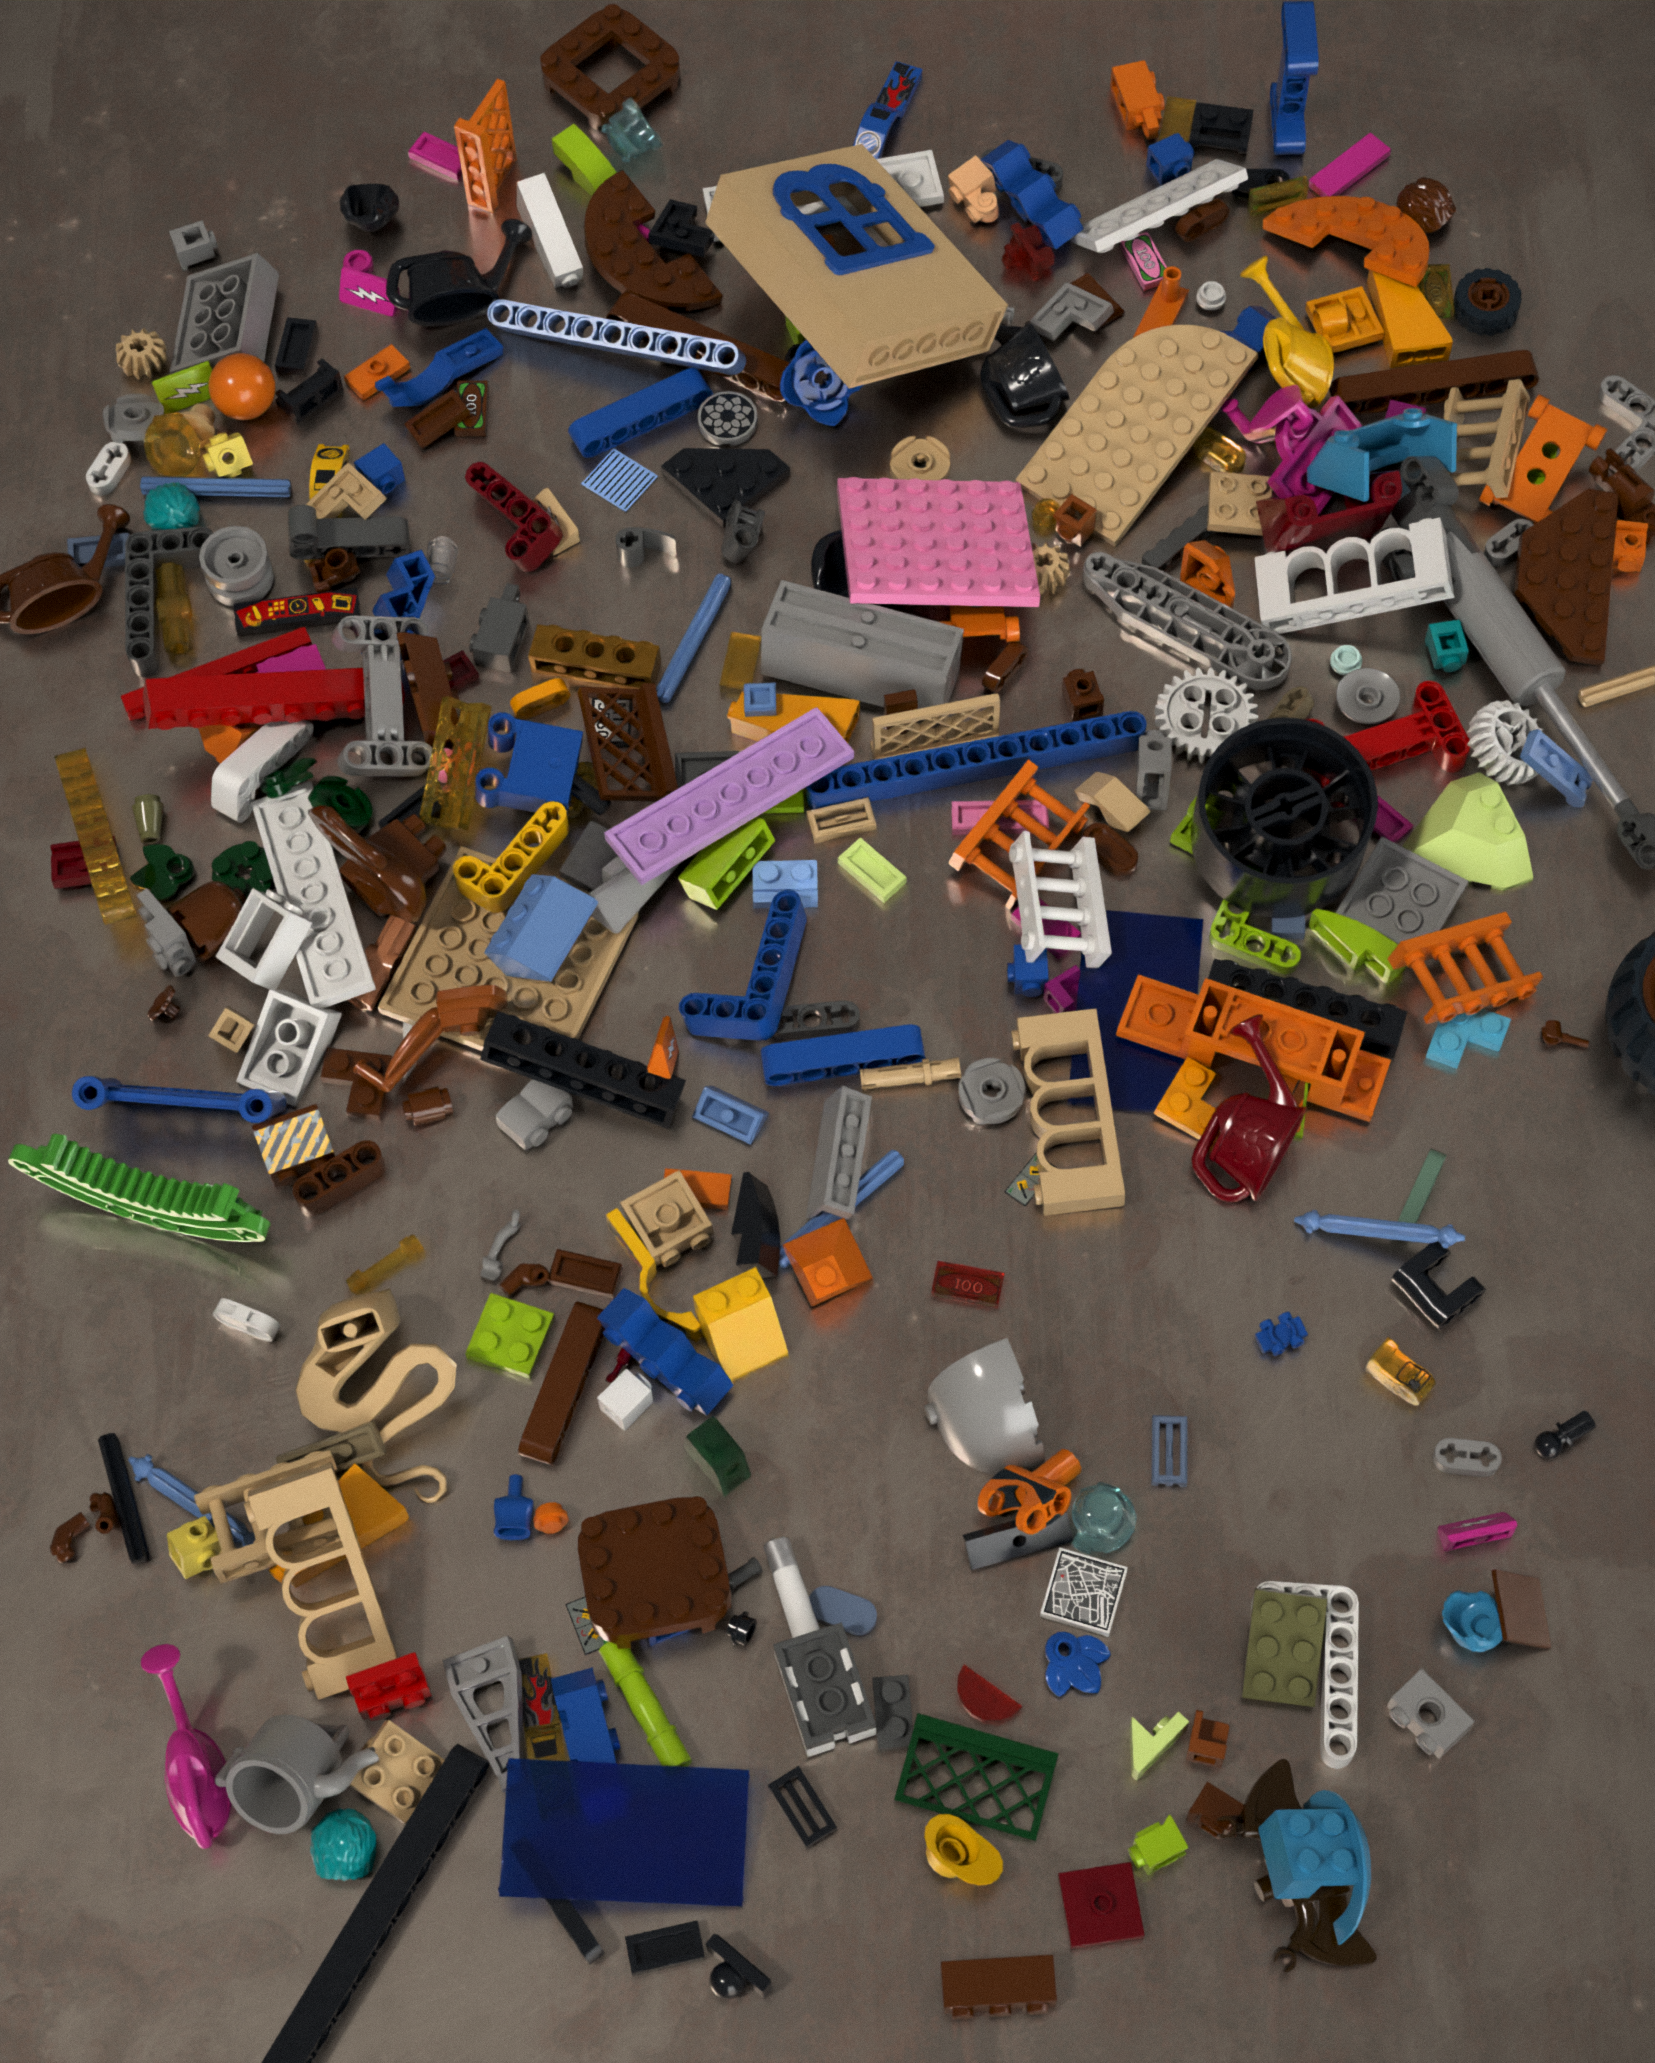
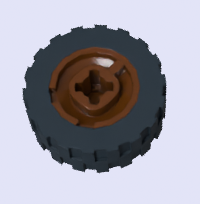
[1452,268,1522,336]

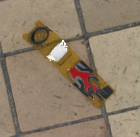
[518,1653,577,1822]

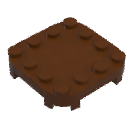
[577,1496,732,1649]

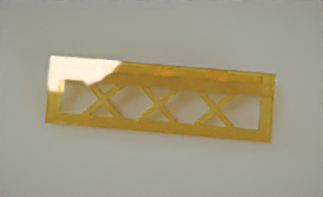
[419,696,492,831]

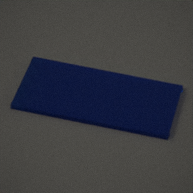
[1067,910,1203,1113]
[498,1758,750,1907]

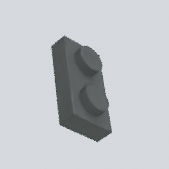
[872,1675,913,1752]

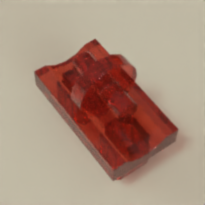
[1001,223,1055,282]

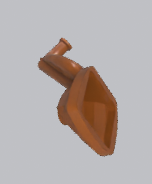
[353,985,508,1093]

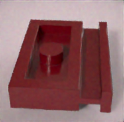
[50,836,119,889]

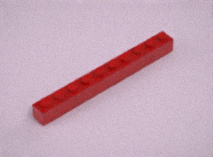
[120,626,312,721]

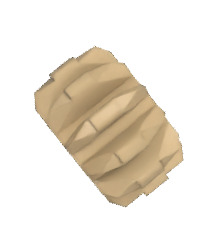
[115,328,167,380]
[1032,541,1070,595]

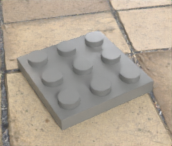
[1336,837,1469,945]

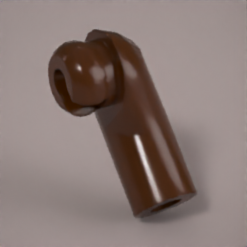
[498,1263,549,1297]
[89,1492,118,1534]
[50,1512,91,1563]

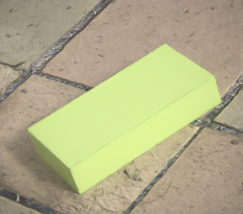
[838,837,907,903]

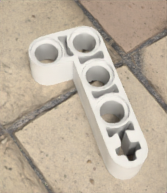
[211,720,314,823]

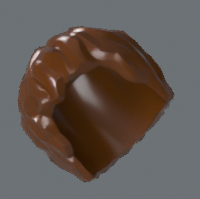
[1396,177,1457,234]

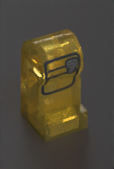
[1365,1337,1436,1405]

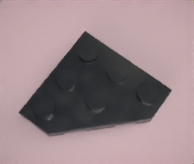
[661,448,790,528]

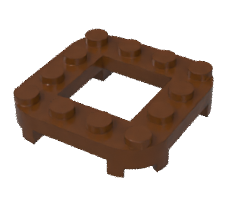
[540,4,680,130]

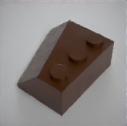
[396,632,469,755]

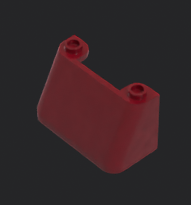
[1256,470,1402,556]

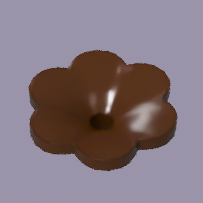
[147,985,180,1021]

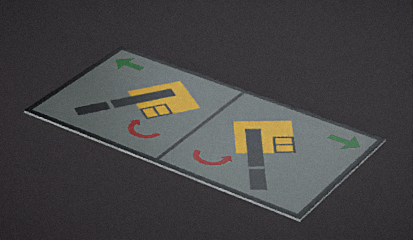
[1004,1153,1057,1206]
[565,1597,609,1655]

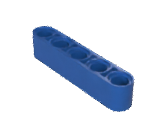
[568,368,713,458]
[760,1024,926,1086]

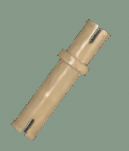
[860,1057,961,1091]

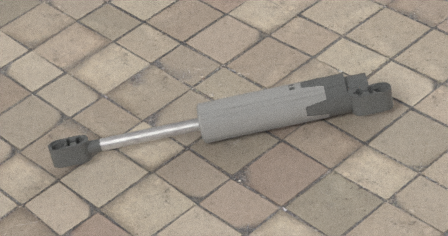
[1391,456,1655,870]

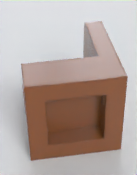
[1185,1710,1230,1768]

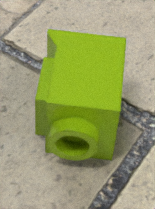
[1128,1815,1188,1875]

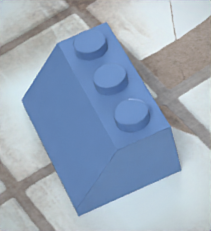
[484,874,598,982]

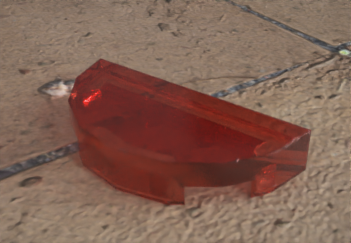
[957,1664,1022,1723]

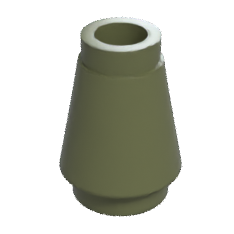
[132,794,164,844]

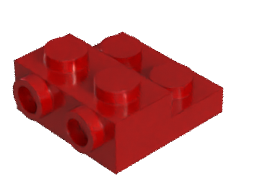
[346,1652,432,1721]

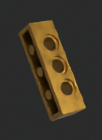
[528,624,661,689]

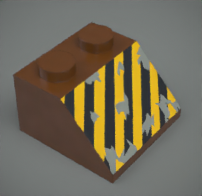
[252,1104,335,1187]

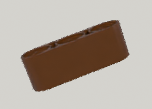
[293,1140,385,1216]

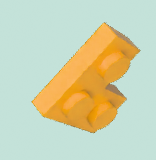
[1153,1056,1220,1147]

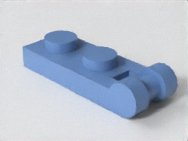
[1520,729,1593,808]

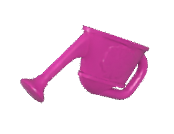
[141,1644,232,1849]

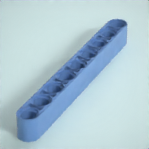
[487,299,746,375]

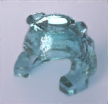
[602,97,664,163]
[1071,1482,1137,1555]

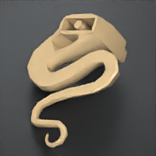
[295,1288,457,1503]

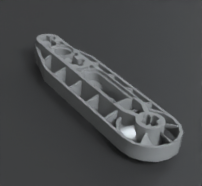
[1083,552,1292,690]

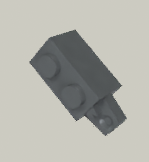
[469,583,529,673]

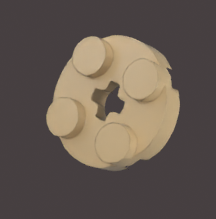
[890,436,951,480]

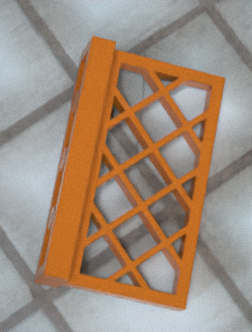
[454,78,517,213]

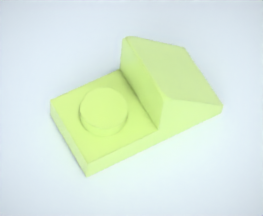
[1130,1711,1189,1781]

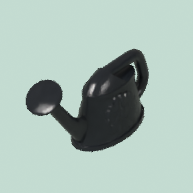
[386,219,532,326]
[980,321,1070,428]

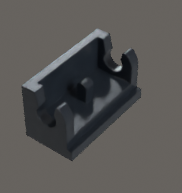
[275,358,344,424]

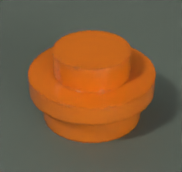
[533,1502,569,1534]

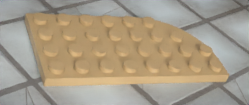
[1015,325,1258,547]

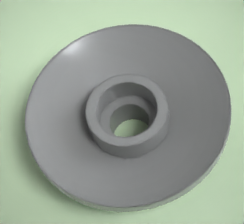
[1336,668,1400,724]

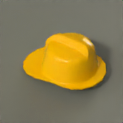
[924,1814,1003,1885]

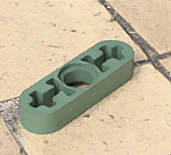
[1398,1148,1447,1224]

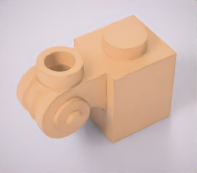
[948,155,999,223]

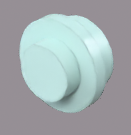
[1330,645,1362,676]

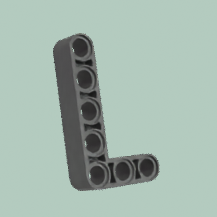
[125,527,213,677]

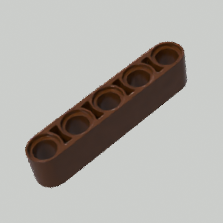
[518,1301,605,1466]

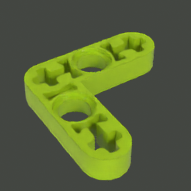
[1209,865,1301,975]

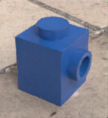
[1146,133,1194,185]
[354,443,405,494]
[1007,944,1049,997]

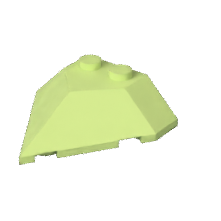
[1402,772,1534,891]

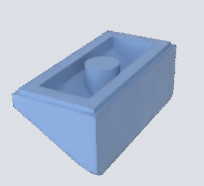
[692,1085,769,1145]

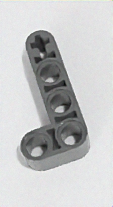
[288,505,411,560]

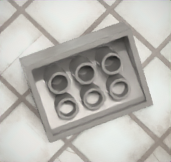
[170,253,279,374]

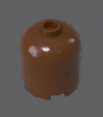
[165,881,247,963]

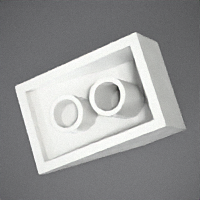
[236,989,342,1106]

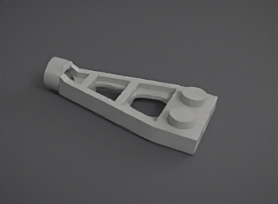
[442,1636,530,1792]

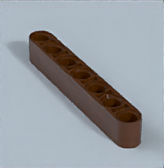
[606,292,790,402]
[1329,350,1540,416]

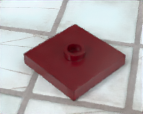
[1058,1862,1145,1950]

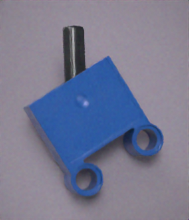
[475,712,611,815]

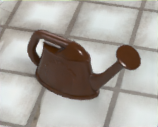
[0,504,131,634]

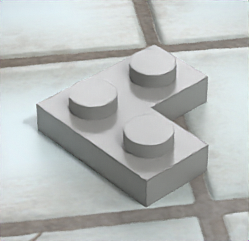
[1030,282,1114,341]

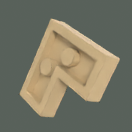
[306,463,387,520]

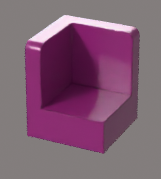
[1043,965,1093,1013]

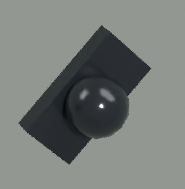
[706,1934,772,1999]

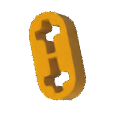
[510,678,571,720]

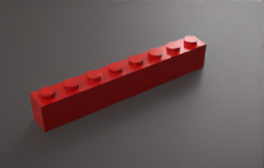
[143,668,405,730]

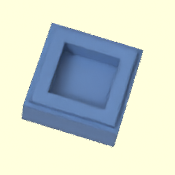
[744,682,777,717]

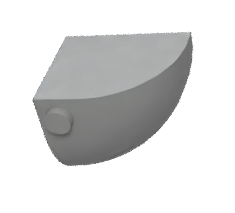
[924,1338,1045,1475]

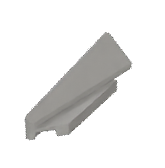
[588,856,681,934]

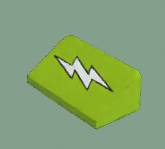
[152,361,212,415]

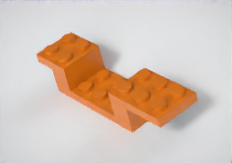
[1116,974,1391,1122]

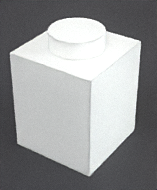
[597,1369,653,1431]

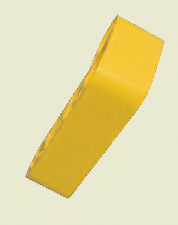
[453,801,569,913]

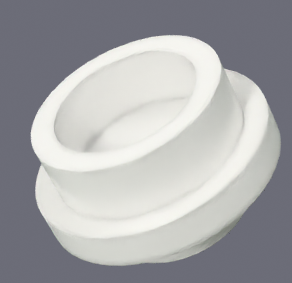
[1196,281,1226,310]

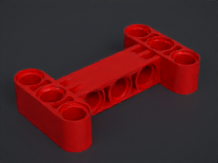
[1306,680,1470,808]

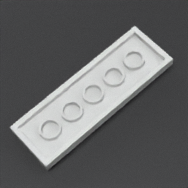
[1070,159,1248,253]

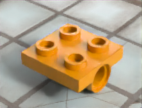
[1305,286,1384,353]

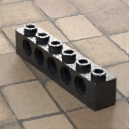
[1208,959,1408,1060]
[480,1011,686,1129]

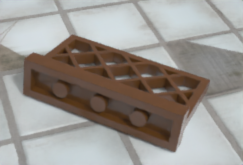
[578,683,678,802]

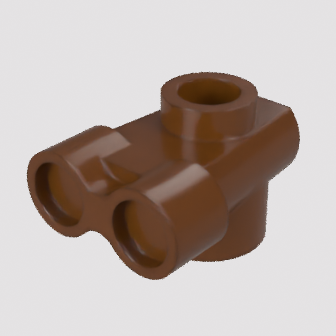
[308,548,361,593]

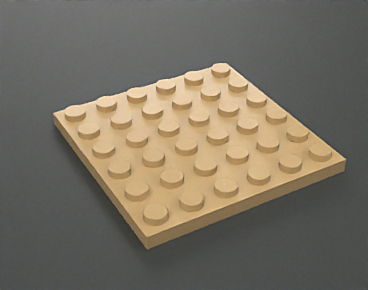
[378,846,639,1051]

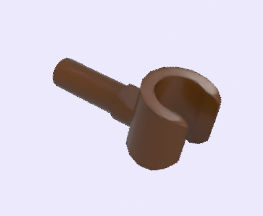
[1542,1020,1589,1048]

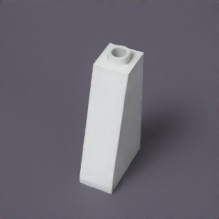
[517,173,583,288]

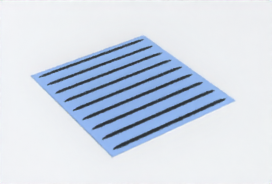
[581,448,658,512]

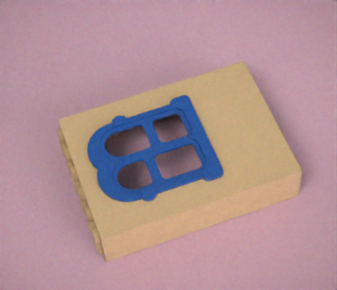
[705,144,1008,389]

